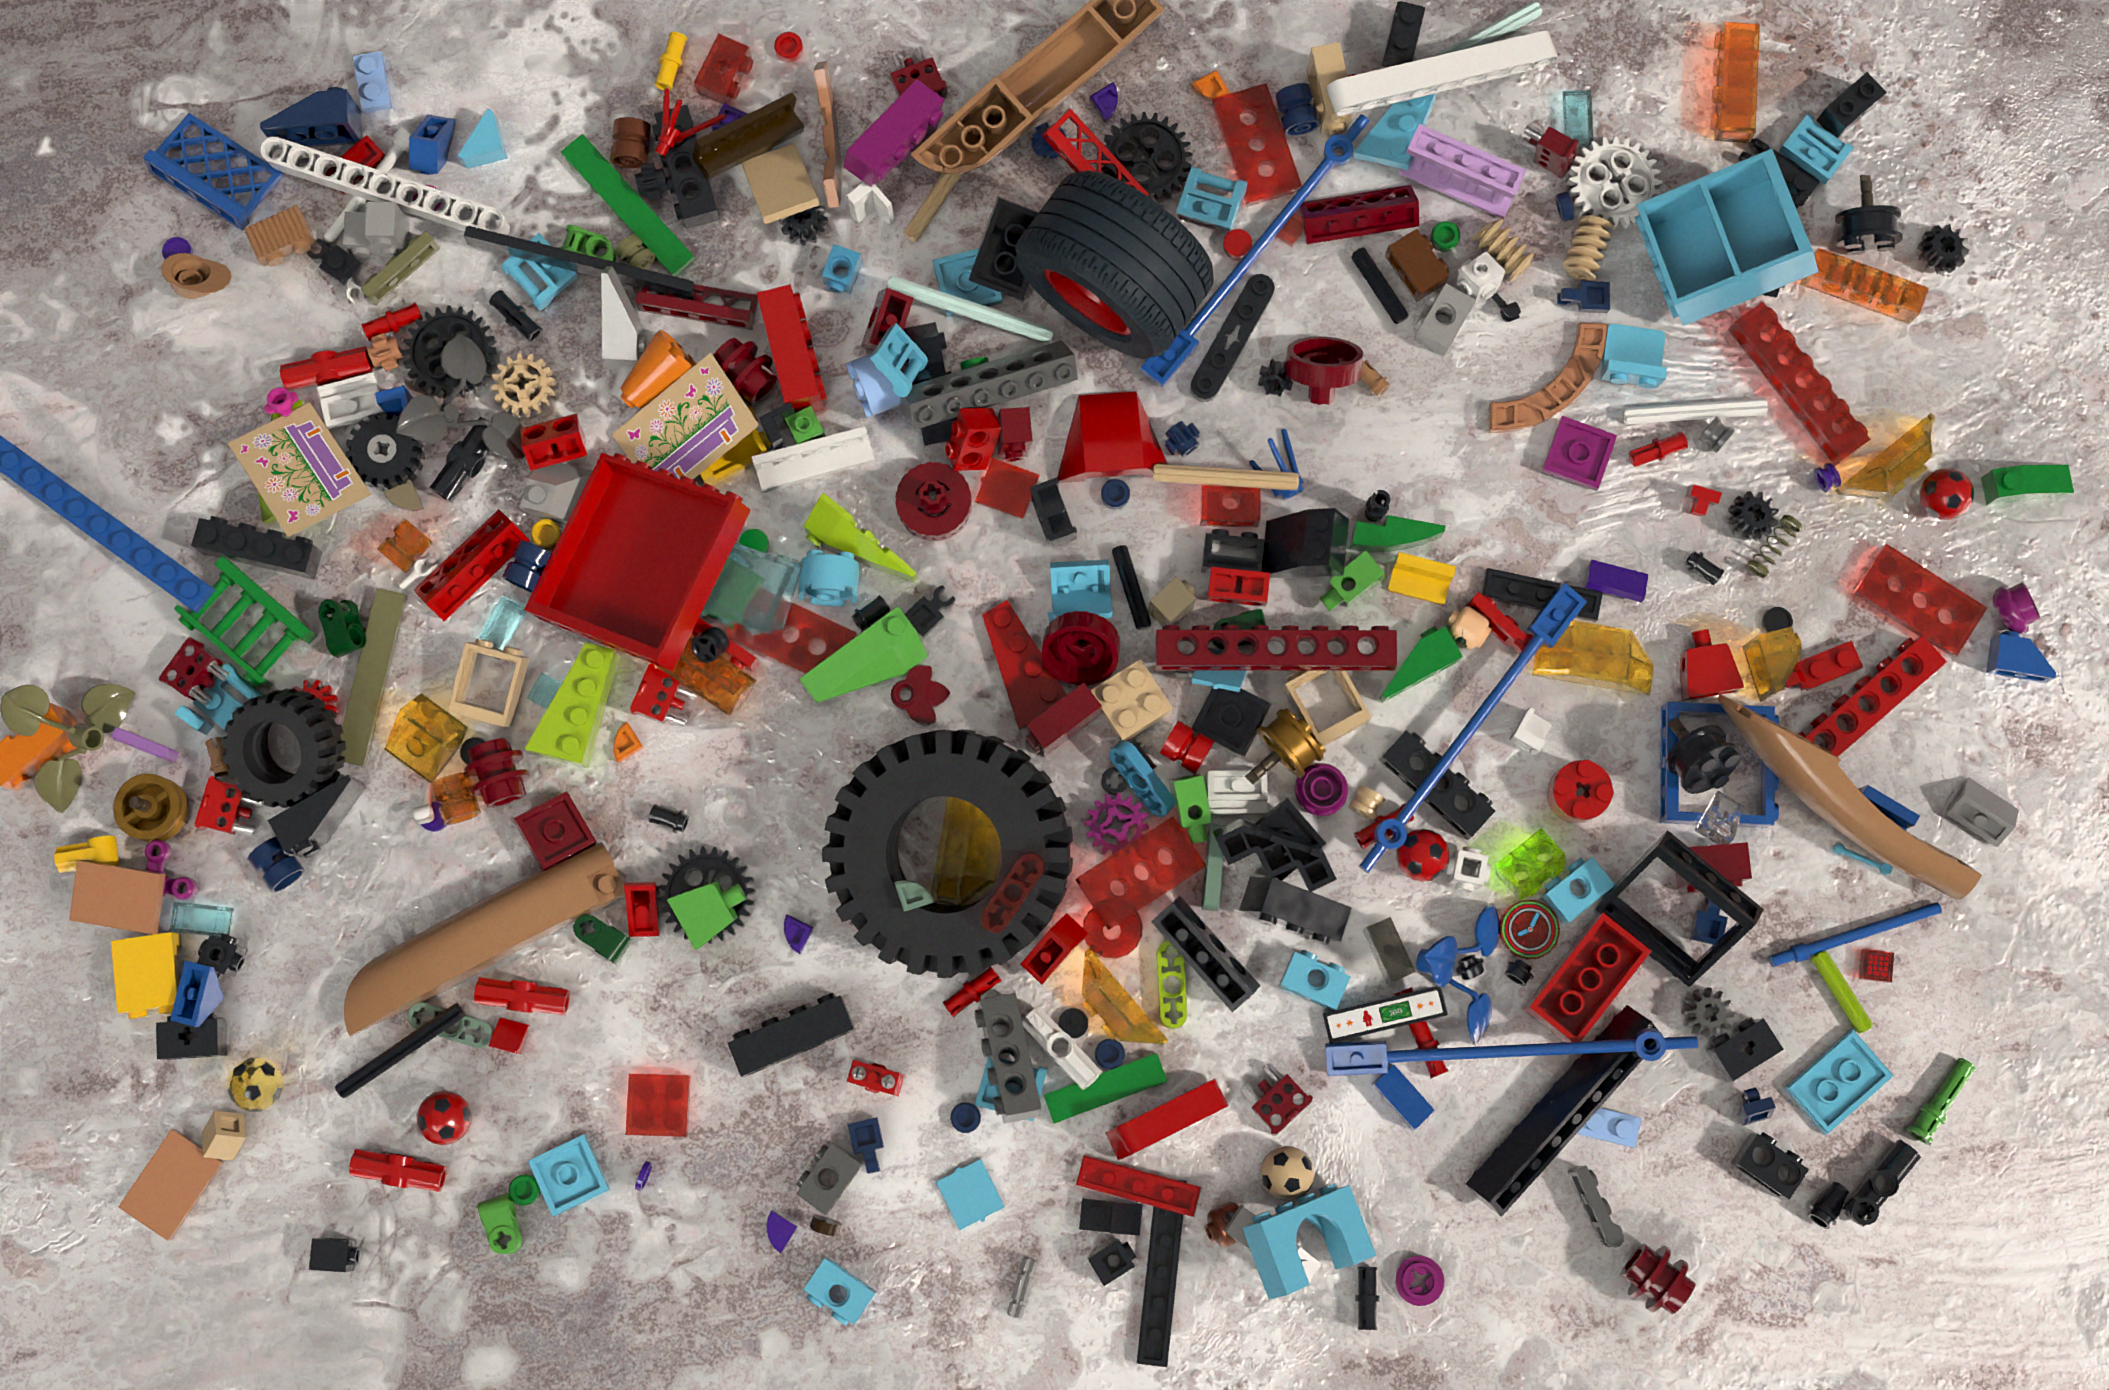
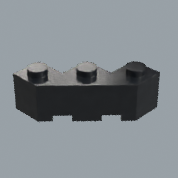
[903,322,957,446]
[1213,819,1337,892]

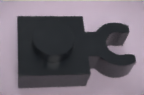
[307,239,362,286]
[904,585,956,639]

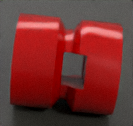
[1159,720,1214,774]

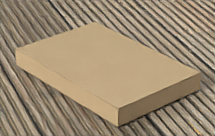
[742,143,820,224]

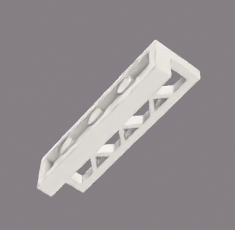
[752,426,875,492]

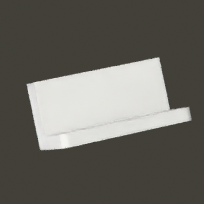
[847,182,895,225]

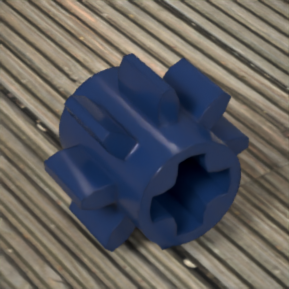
[1031,122,1067,160]
[1165,421,1201,457]

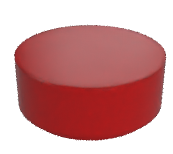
[774,32,803,63]
[1223,229,1252,260]

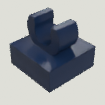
[1738,1087,1776,1126]

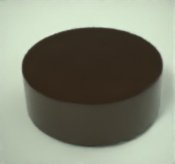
[810,1215,842,1236]

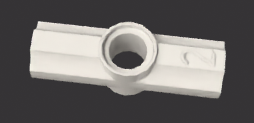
[1022,1006,1102,1090]

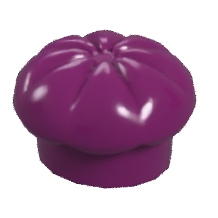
[1993,582,2040,634]
[1295,763,1348,816]

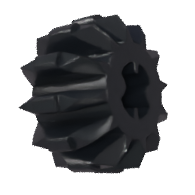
[779,206,828,246]
[1917,224,1970,274]
[1727,491,1779,541]

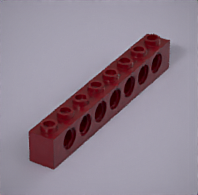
[1155,625,1397,671]

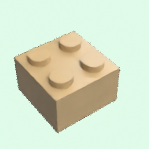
[1090,659,1173,741]

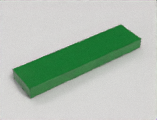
[1043,1053,1167,1124]

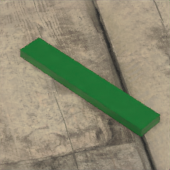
[561,134,695,277]

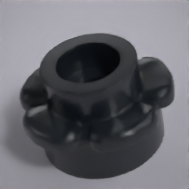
[1456,955,1485,980]
[1504,959,1534,986]

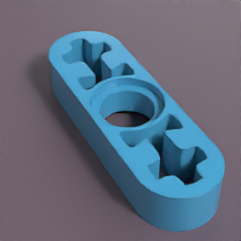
[1109,740,1175,818]

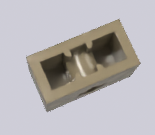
[1148,576,1196,626]

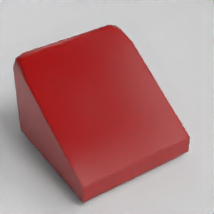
[488,1017,530,1054]

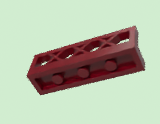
[1299,185,1420,244]
[635,284,758,330]

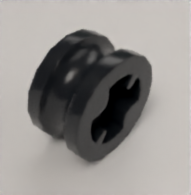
[1101,767,1127,795]
[1848,1196,1880,1225]

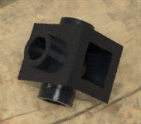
[197,933,248,979]

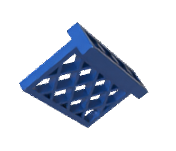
[143,113,283,231]

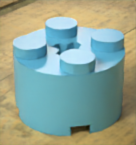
[798,550,859,607]

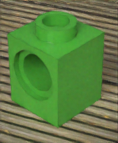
[785,406,826,444]

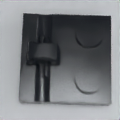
[1192,688,1272,757]
[1255,797,1326,881]

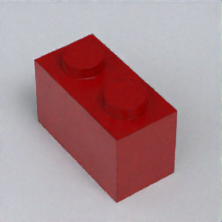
[1020,913,1089,985]

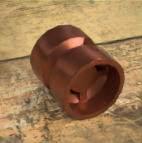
[610,117,651,169]

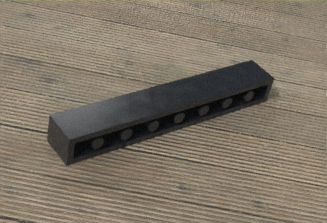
[1466,1005,1659,1217]

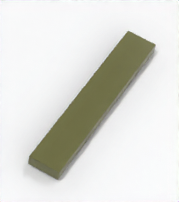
[340,588,408,767]

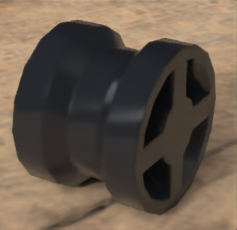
[691,627,729,663]

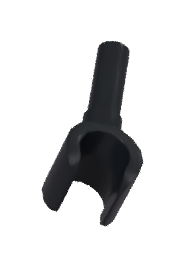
[1491,292,1521,322]

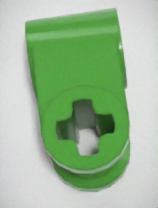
[558,224,617,262]
[477,1193,522,1254]

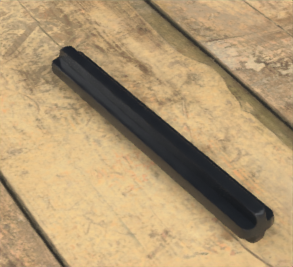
[335,1003,465,1098]

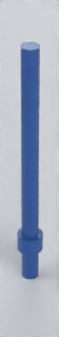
[1769,902,1942,967]

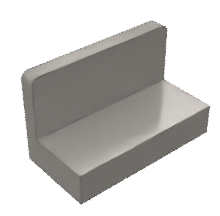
[1946,778,2019,847]

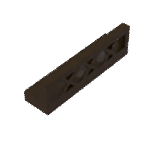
[692,92,805,180]

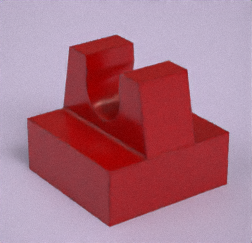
[1685,484,1722,516]

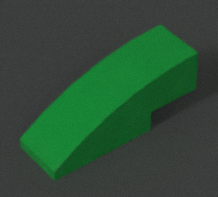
[1349,515,1446,552]

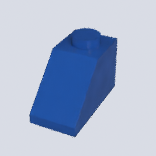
[409,114,455,175]
[1986,631,2056,683]

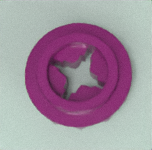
[1395,1256,1445,1306]

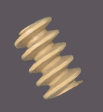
[1562,215,1614,281]
[1472,218,1535,283]

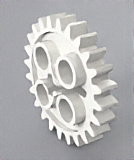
[1567,136,1663,230]

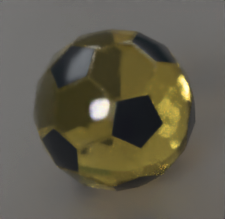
[227,1057,284,1112]

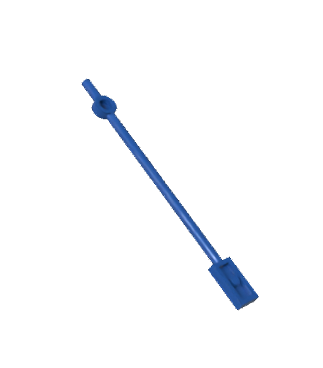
[1140,114,1369,388]
[1359,583,1587,873]
[1325,1028,1698,1076]

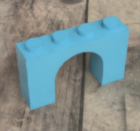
[1242,1183,1376,1300]

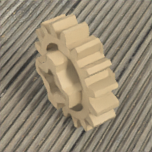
[491,353,556,417]

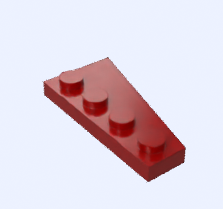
[982,600,1067,731]

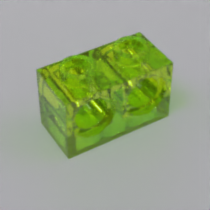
[1495,828,1566,901]

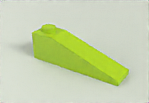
[803,492,918,583]

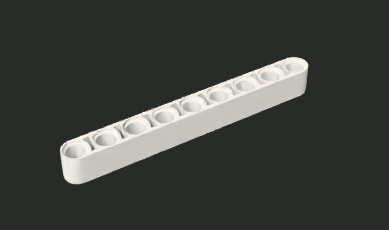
[1326,30,1558,116]
[260,137,510,235]

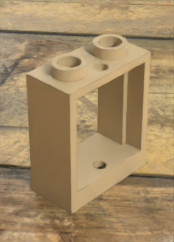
[1306,42,1353,135]
[447,638,530,727]
[1282,671,1372,746]

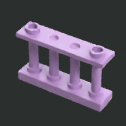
[1398,124,1527,219]

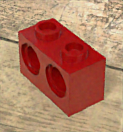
[945,408,1002,471]
[520,413,588,471]
[1207,567,1270,607]

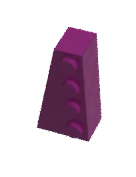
[843,79,944,187]

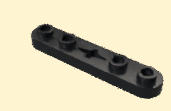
[1190,274,1275,402]

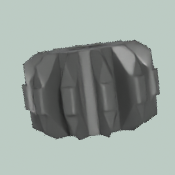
[1681,987,1735,1039]

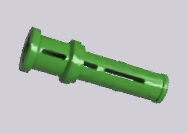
[1906,1058,1976,1145]

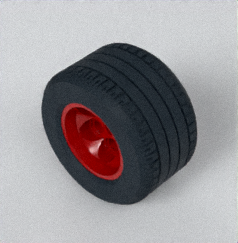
[1016,170,1214,359]

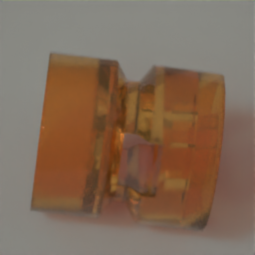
[377,518,433,573]
[431,772,481,825]

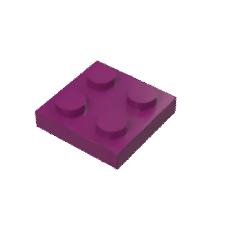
[1541,416,1617,491]

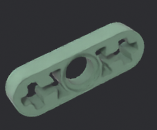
[1201,824,1225,911]
[408,1003,494,1048]

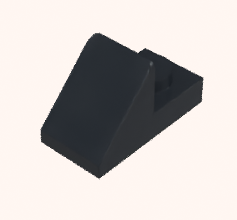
[1079,1198,1143,1235]

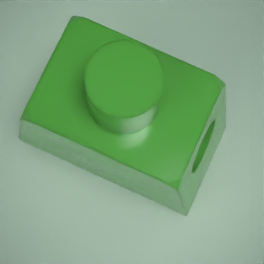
[1319,551,1385,612]
[1169,774,1212,844]
[667,881,746,950]

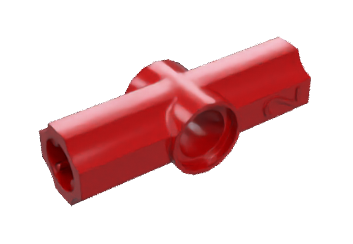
[279,346,373,391]
[474,977,570,1016]
[349,1149,447,1192]

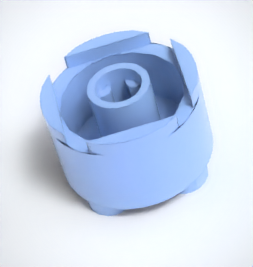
[845,353,901,418]

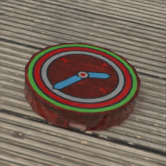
[1499,900,1560,960]

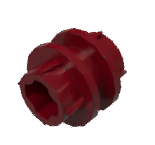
[713,337,777,406]
[464,738,530,808]
[1621,1244,1696,1315]

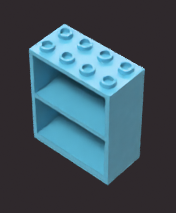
[1635,149,1819,326]

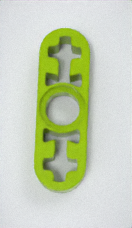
[1156,941,1187,1029]

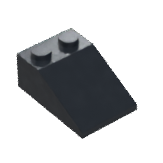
[968,196,1039,301]
[1262,508,1349,578]
[268,775,366,858]

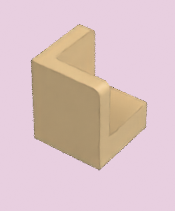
[201,1110,246,1160]

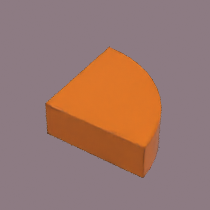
[1191,70,1230,100]
[613,722,644,763]

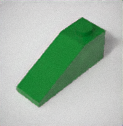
[1981,465,2074,506]
[1379,626,1463,703]

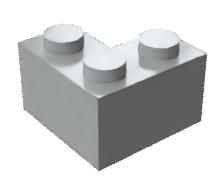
[343,202,409,258]

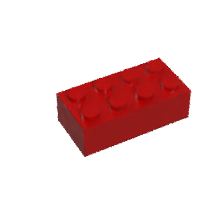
[757,284,827,413]
[1523,913,1651,1042]

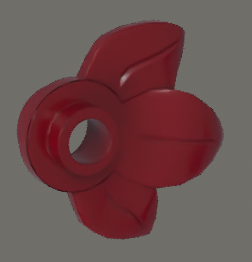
[891,665,950,724]

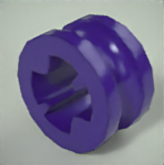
[1814,463,1841,492]

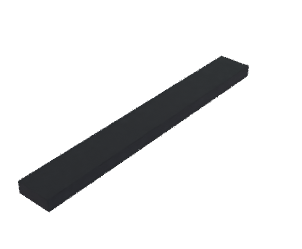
[463,226,696,301]

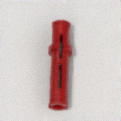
[1394,987,1449,1079]

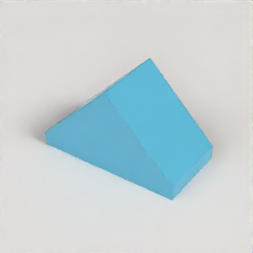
[458,108,508,169]

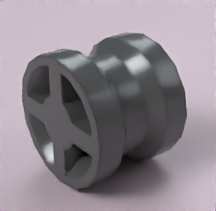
[1698,416,1735,453]

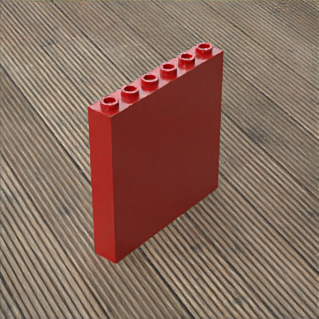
[524,453,751,672]

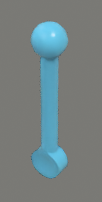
[1833,843,1893,875]

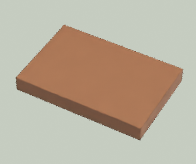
[69,860,166,934]
[118,1129,224,1241]

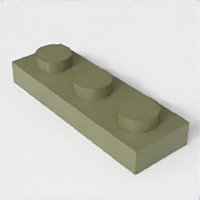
[361,231,440,306]

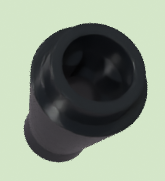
[1808,1182,1849,1229]

